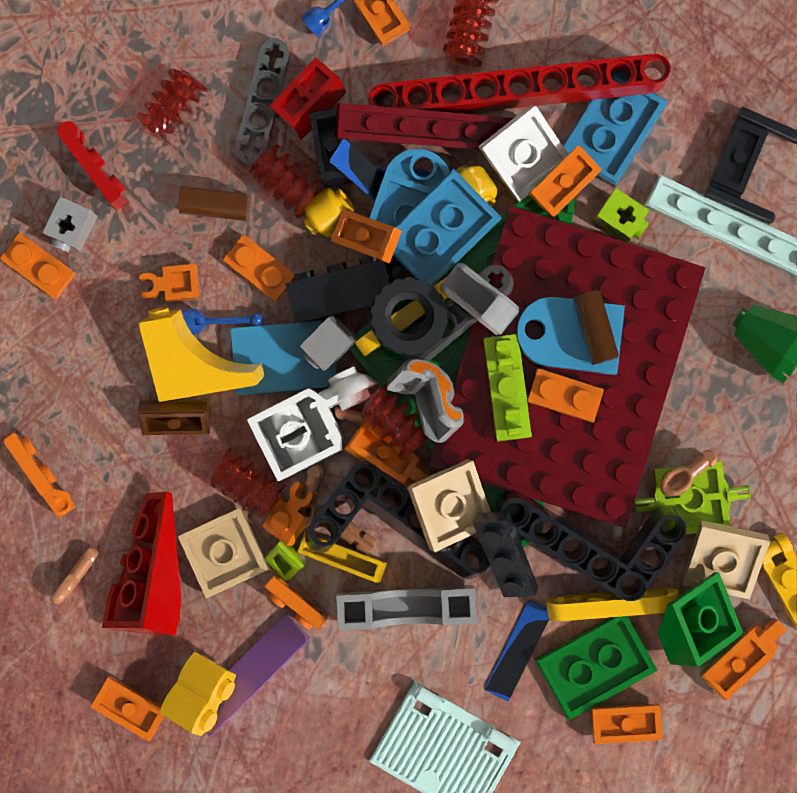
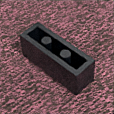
[285,256,394,323]

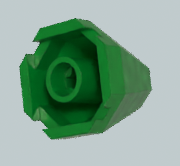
[732,305,797,386]

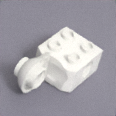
[247,367,378,481]

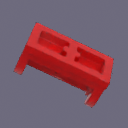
[269,57,346,140]

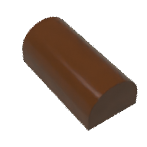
[178,186,251,222]
[572,289,619,366]
[138,399,211,435]

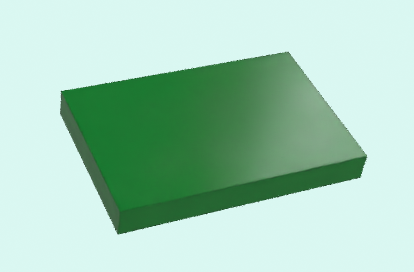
[534,616,658,721]

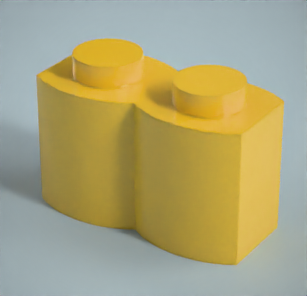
[160,652,236,736]

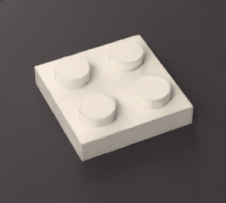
[478,104,568,202]

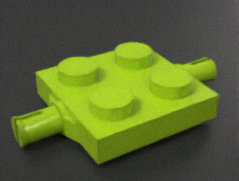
[633,461,751,534]

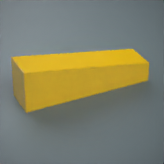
[298,532,388,583]

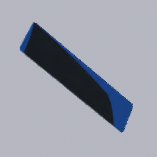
[330,139,384,201]
[485,600,549,701]

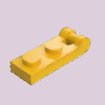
[761,532,797,630]

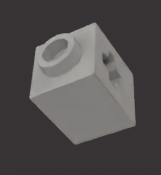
[43,196,98,253]
[300,315,359,371]

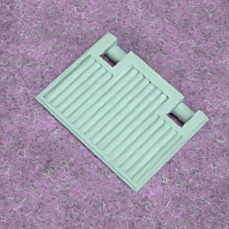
[369,681,521,793]

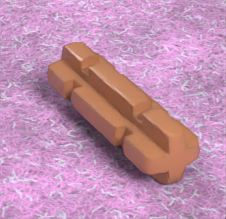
[315,504,376,555]

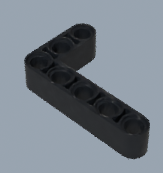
[305,462,490,579]
[498,491,687,601]

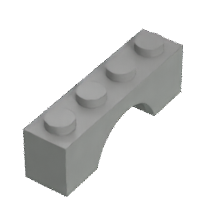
[336,585,478,631]

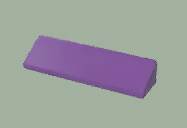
[205,613,310,737]

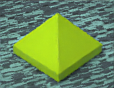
[264,541,304,582]

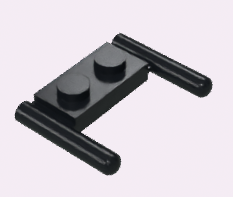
[704,106,797,225]

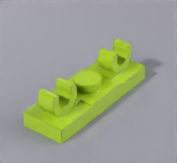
[483,334,532,442]

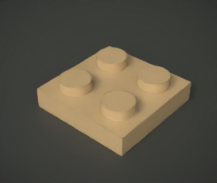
[407,459,491,552]
[178,507,269,598]
[682,520,770,600]

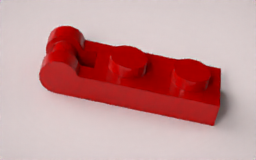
[58,121,128,210]

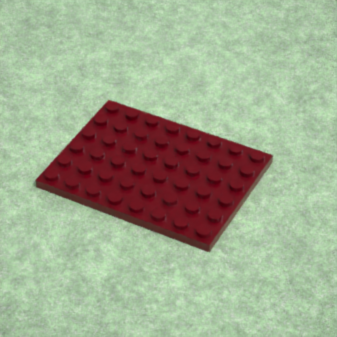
[429,206,706,528]

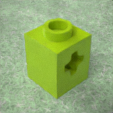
[593,188,650,242]

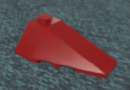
[102,491,182,636]

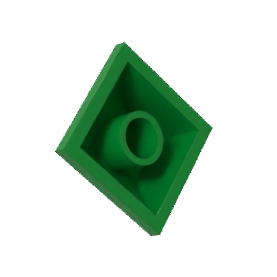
[658,572,744,667]

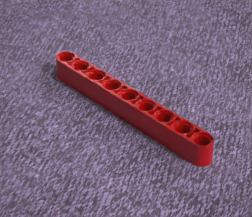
[368,54,671,114]

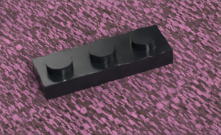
[473,511,538,597]

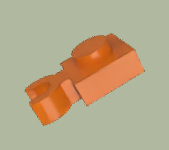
[139,263,201,302]
[262,482,319,546]

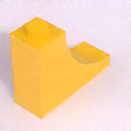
[138,307,264,402]

